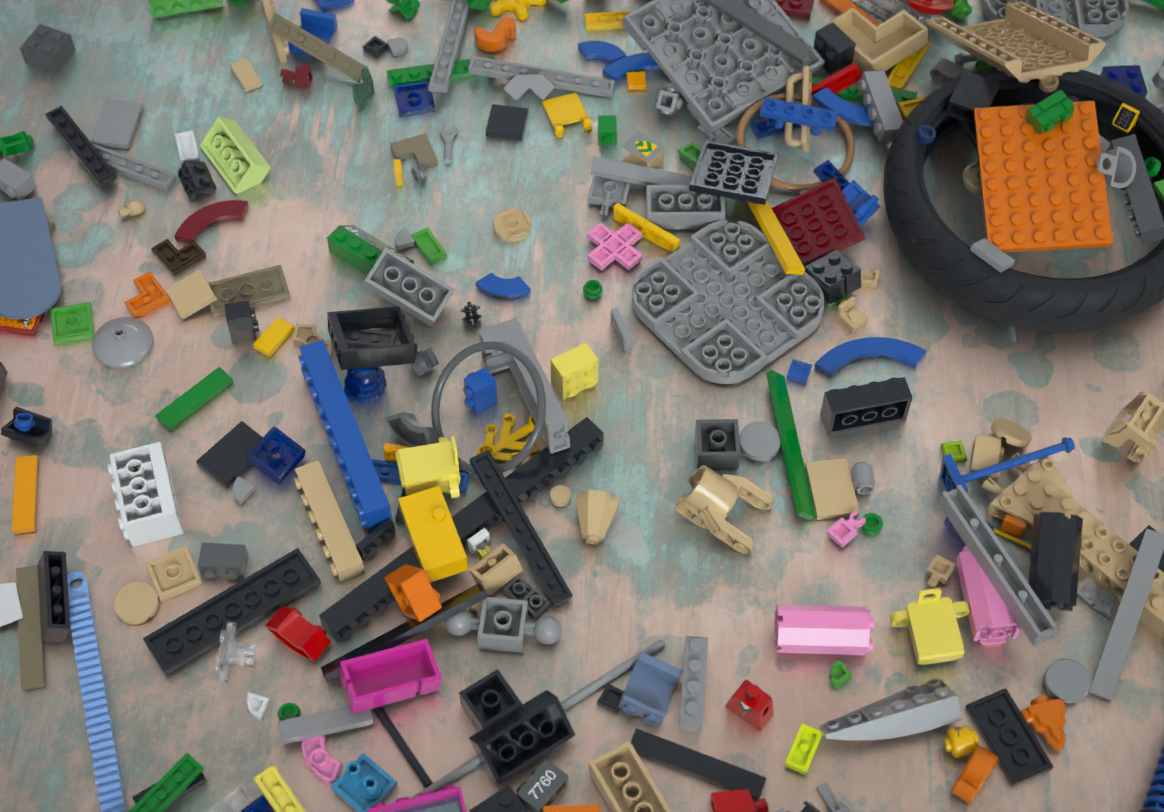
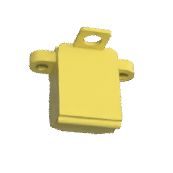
[395,435,460,498]
[890,588,970,665]

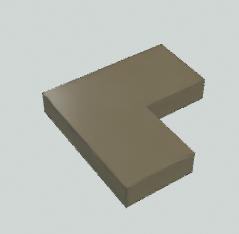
[390,133,438,168]

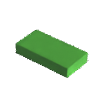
[411,227,447,265]

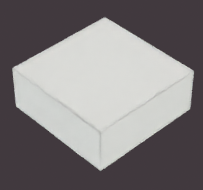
[467,528,491,556]

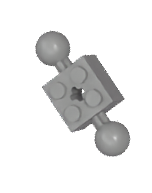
[445,597,562,653]

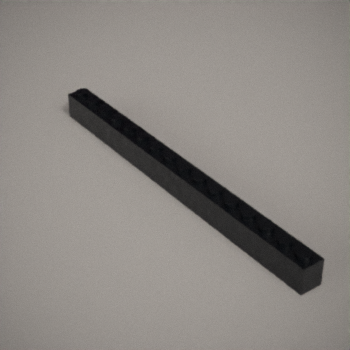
[319,417,604,643]

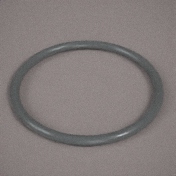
[431,341,546,475]

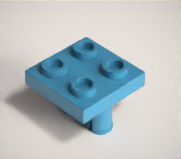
[331,753,398,812]

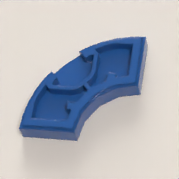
[578,41,627,64]
[476,273,531,299]

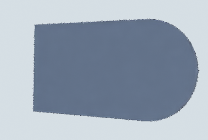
[0,197,61,319]

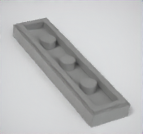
[278,706,374,745]

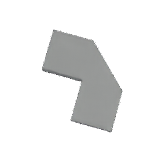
[503,74,555,101]

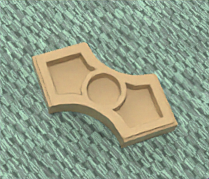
[293,324,333,359]

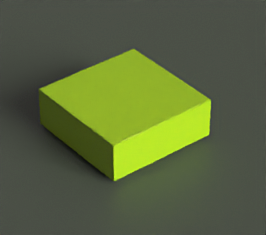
[940,440,967,463]

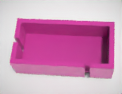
[339,639,442,714]

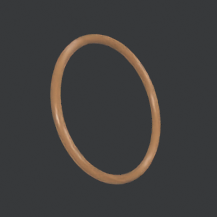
[736,93,855,192]

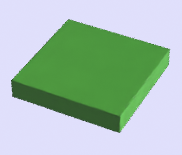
[50,302,95,345]

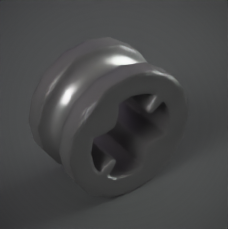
[411,165,427,184]

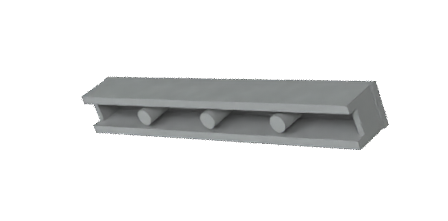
[938,484,1057,646]

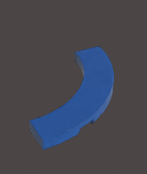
[602,52,661,82]
[812,87,904,127]
[814,337,927,377]

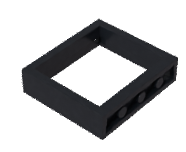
[327,306,418,370]

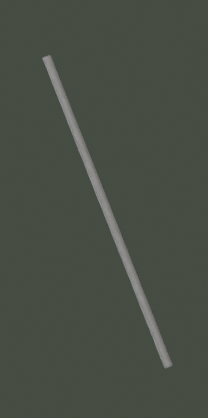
[396,639,665,812]

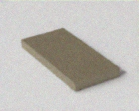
[209,265,291,319]

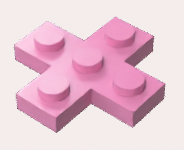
[587,222,643,270]

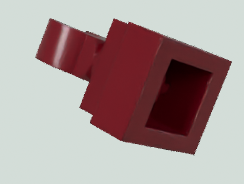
[280,64,313,88]

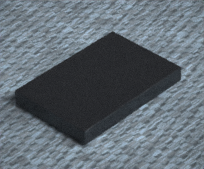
[196,421,272,488]

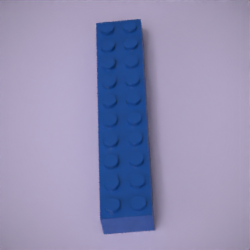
[298,340,393,534]

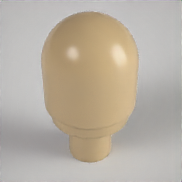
[118,199,145,217]

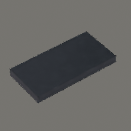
[965,688,1054,787]

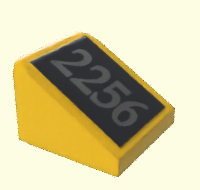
[1112,103,1140,132]

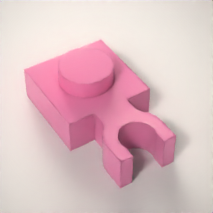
[827,510,866,548]

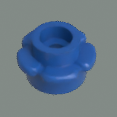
[14,413,35,431]

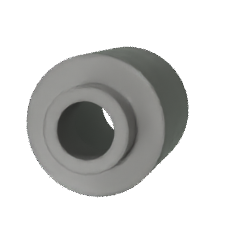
[851,462,875,495]

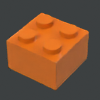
[384,564,442,622]

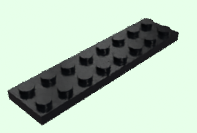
[143,548,321,676]

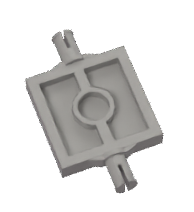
[588,175,631,216]

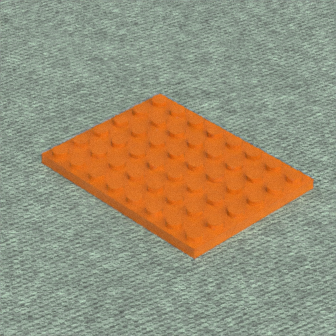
[973,101,1113,253]

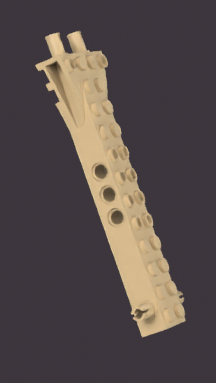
[981,452,1164,640]

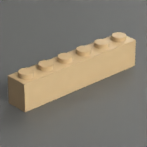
[293,460,365,582]

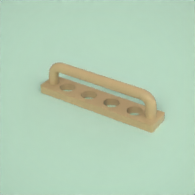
[785,66,812,152]

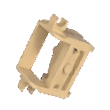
[1102,392,1164,464]

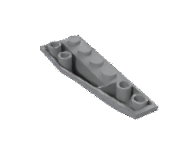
[819,679,962,740]

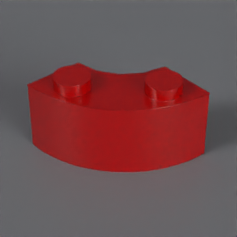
[265,606,332,662]

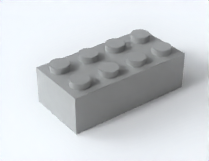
[646,185,725,230]
[363,247,454,327]

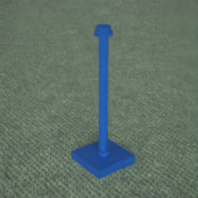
[939,437,1075,493]

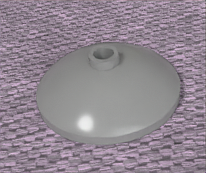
[92,317,154,369]

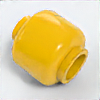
[943,725,979,758]

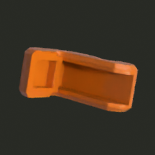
[474,17,516,52]
[951,746,999,803]

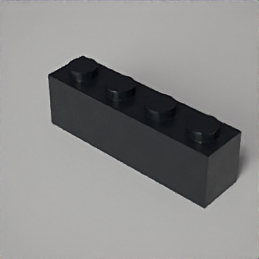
[37,551,71,642]

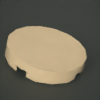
[493,208,532,242]
[991,418,1032,448]
[114,582,159,625]

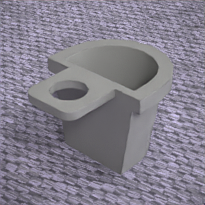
[1096,146,1136,188]

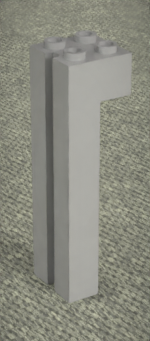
[478,318,570,454]

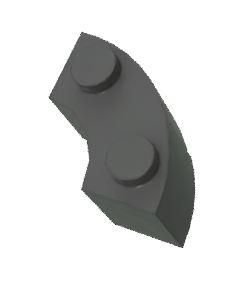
[385,412,439,447]

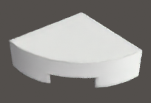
[246,692,270,722]

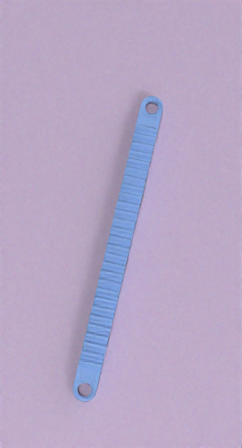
[67,571,128,812]

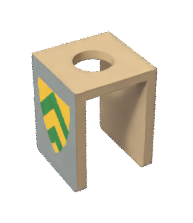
[623,132,664,169]

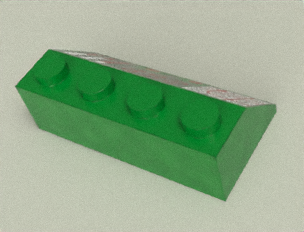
[327,225,414,275]

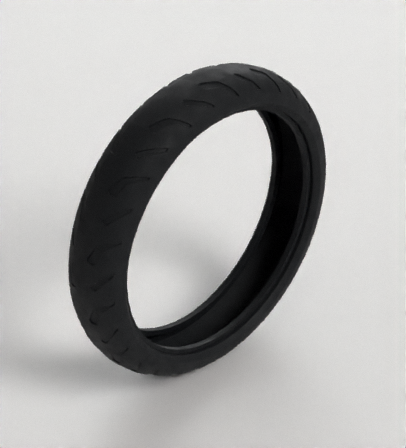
[883,67,1164,332]

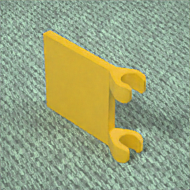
[542,92,592,138]

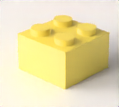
[550,343,599,400]

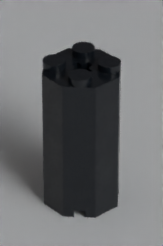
[1028,512,1083,612]

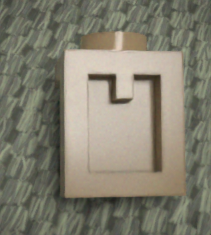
[836,297,868,333]

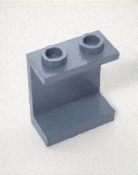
[618,652,683,725]

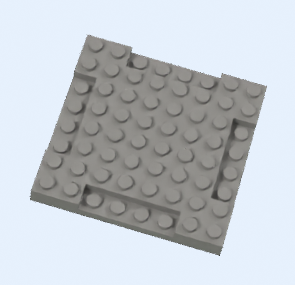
[622,0,825,134]

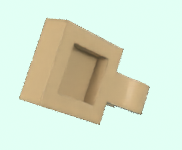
[924,554,956,595]

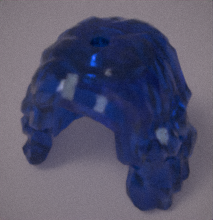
[344,367,387,405]

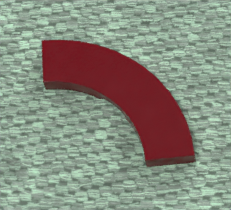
[174,200,248,243]

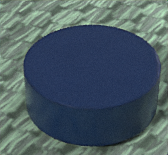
[915,124,936,144]

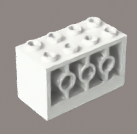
[107,442,184,547]

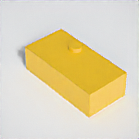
[398,486,468,583]

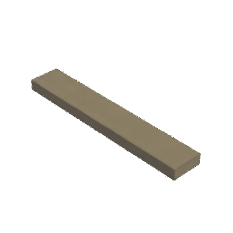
[266,13,368,83]
[16,565,46,690]

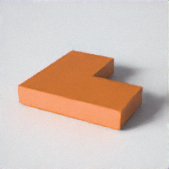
[124,271,170,318]

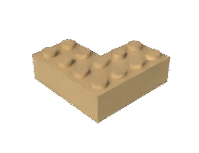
[825,8,928,72]

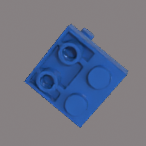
[842,180,881,227]

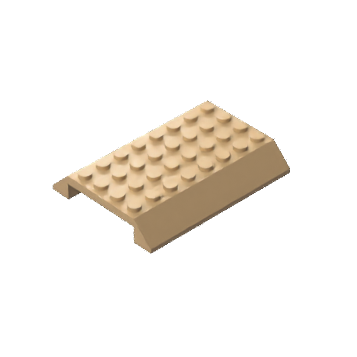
[926,1,1106,83]

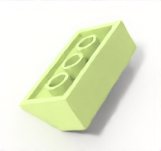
[199,117,271,194]

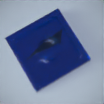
[393,81,436,118]

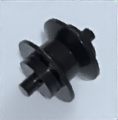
[460,301,482,325]

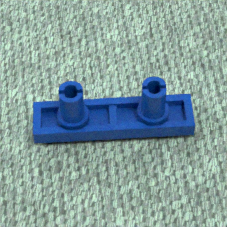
[760,97,838,136]

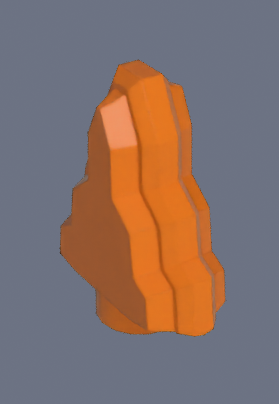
[1020,695,1067,751]

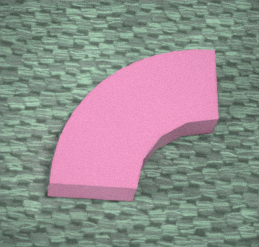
[301,735,342,785]

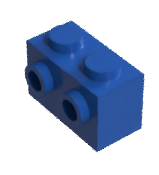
[463,367,497,415]

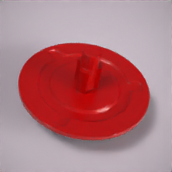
[906,0,954,15]

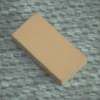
[230,58,262,92]

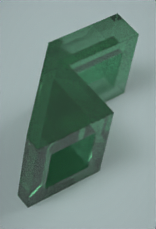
[352,68,375,111]

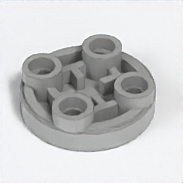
[739,422,781,463]
[1044,659,1091,703]

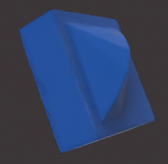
[786,359,812,384]

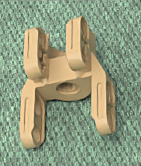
[675,465,774,555]

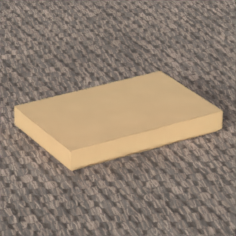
[805,458,860,520]

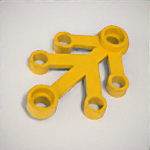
[476,413,539,467]

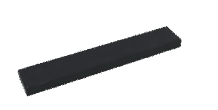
[45,106,118,187]
[631,728,767,800]

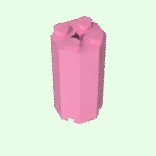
[956,546,1021,645]
[774,604,874,655]

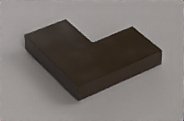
[151,239,206,276]

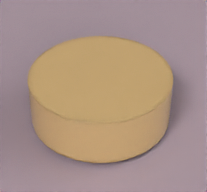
[1038,75,1059,93]
[550,485,571,507]

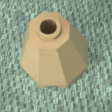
[576,490,619,544]

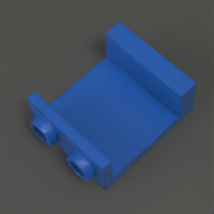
[288,8,338,56]

